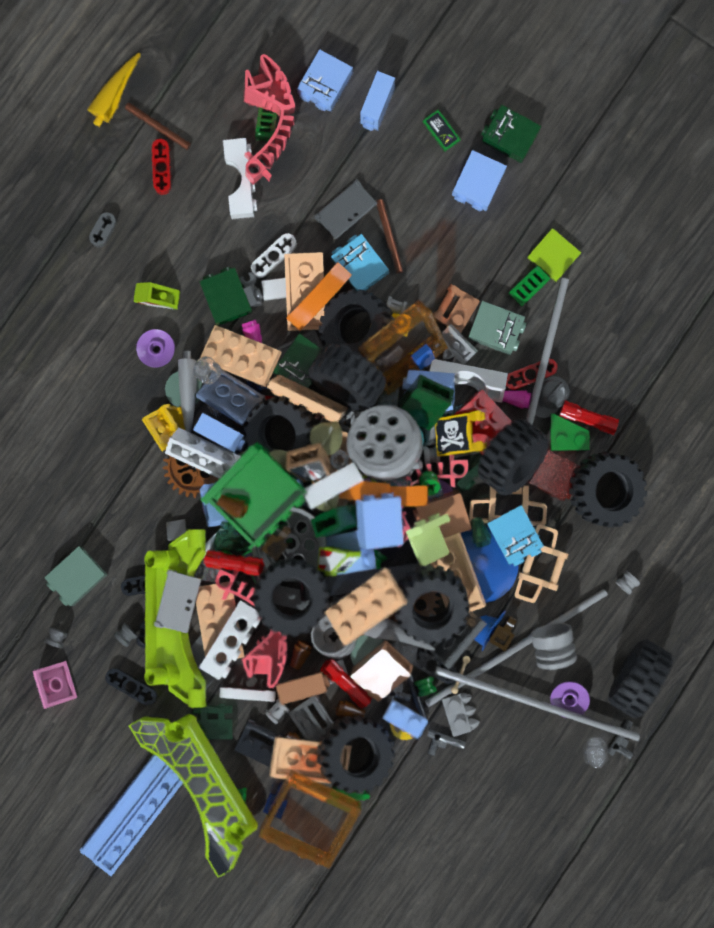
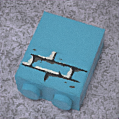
[331,234,389,291]
[487,505,544,566]

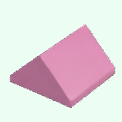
[33,661,77,709]

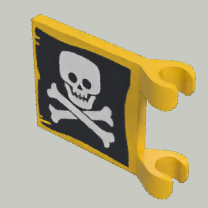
[435,411,487,457]

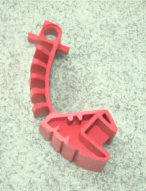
[244,54,295,185]
[374,455,468,550]
[215,569,288,688]

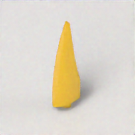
[87,53,140,127]

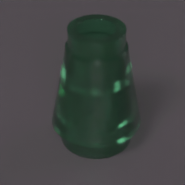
[471,517,492,547]

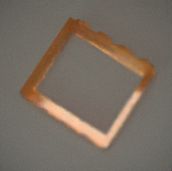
[358,300,448,395]
[259,770,361,869]

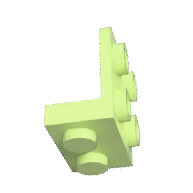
[406,513,450,566]

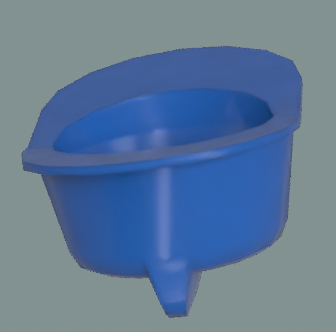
[474,610,506,651]

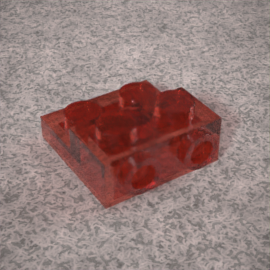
[529,449,581,502]

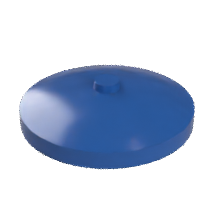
[461,526,518,603]

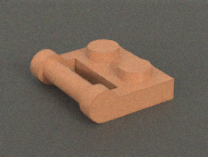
[431,284,480,333]

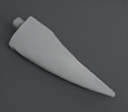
[178,351,197,433]
[363,617,435,651]

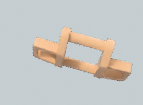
[469,485,547,526]
[514,524,569,603]

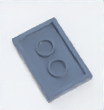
[196,368,265,426]

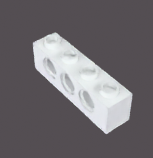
[165,428,242,478]
[199,601,261,680]

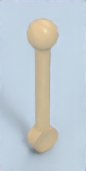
[451,656,470,694]

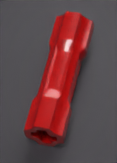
[559,400,619,435]
[204,550,265,576]
[320,657,373,709]

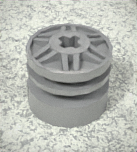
[311,615,357,659]
[531,623,577,669]

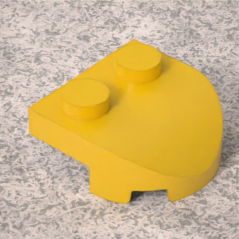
[142,404,185,452]

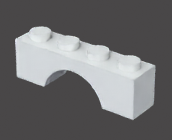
[223,138,257,219]
[430,359,508,403]

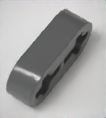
[89,212,117,248]

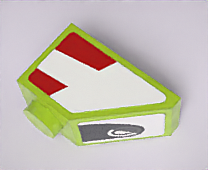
[134,282,180,309]
[317,546,361,576]

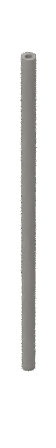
[526,278,569,425]
[425,588,608,708]
[434,667,640,741]

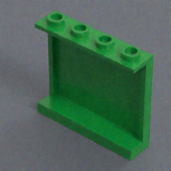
[200,442,308,550]

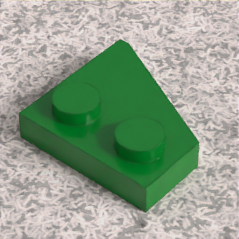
[550,414,590,451]

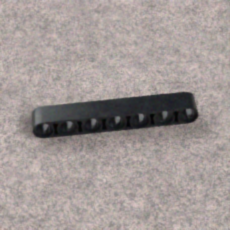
[299,563,431,601]

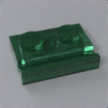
[457,462,480,492]

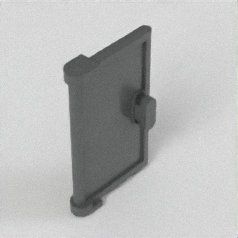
[313,179,377,239]

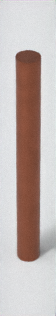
[125,102,191,150]
[376,199,403,274]

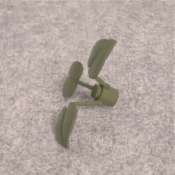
[269,421,342,512]

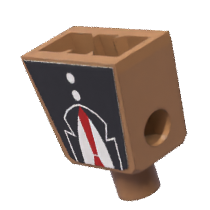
[287,443,330,482]

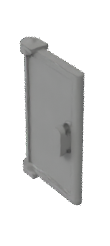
[154,569,201,633]

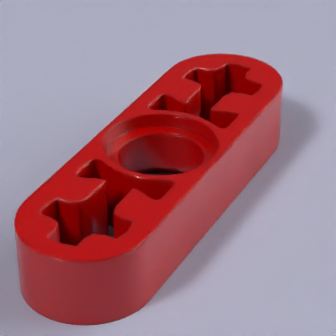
[152,139,171,195]
[506,359,557,391]

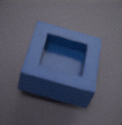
[411,344,435,370]

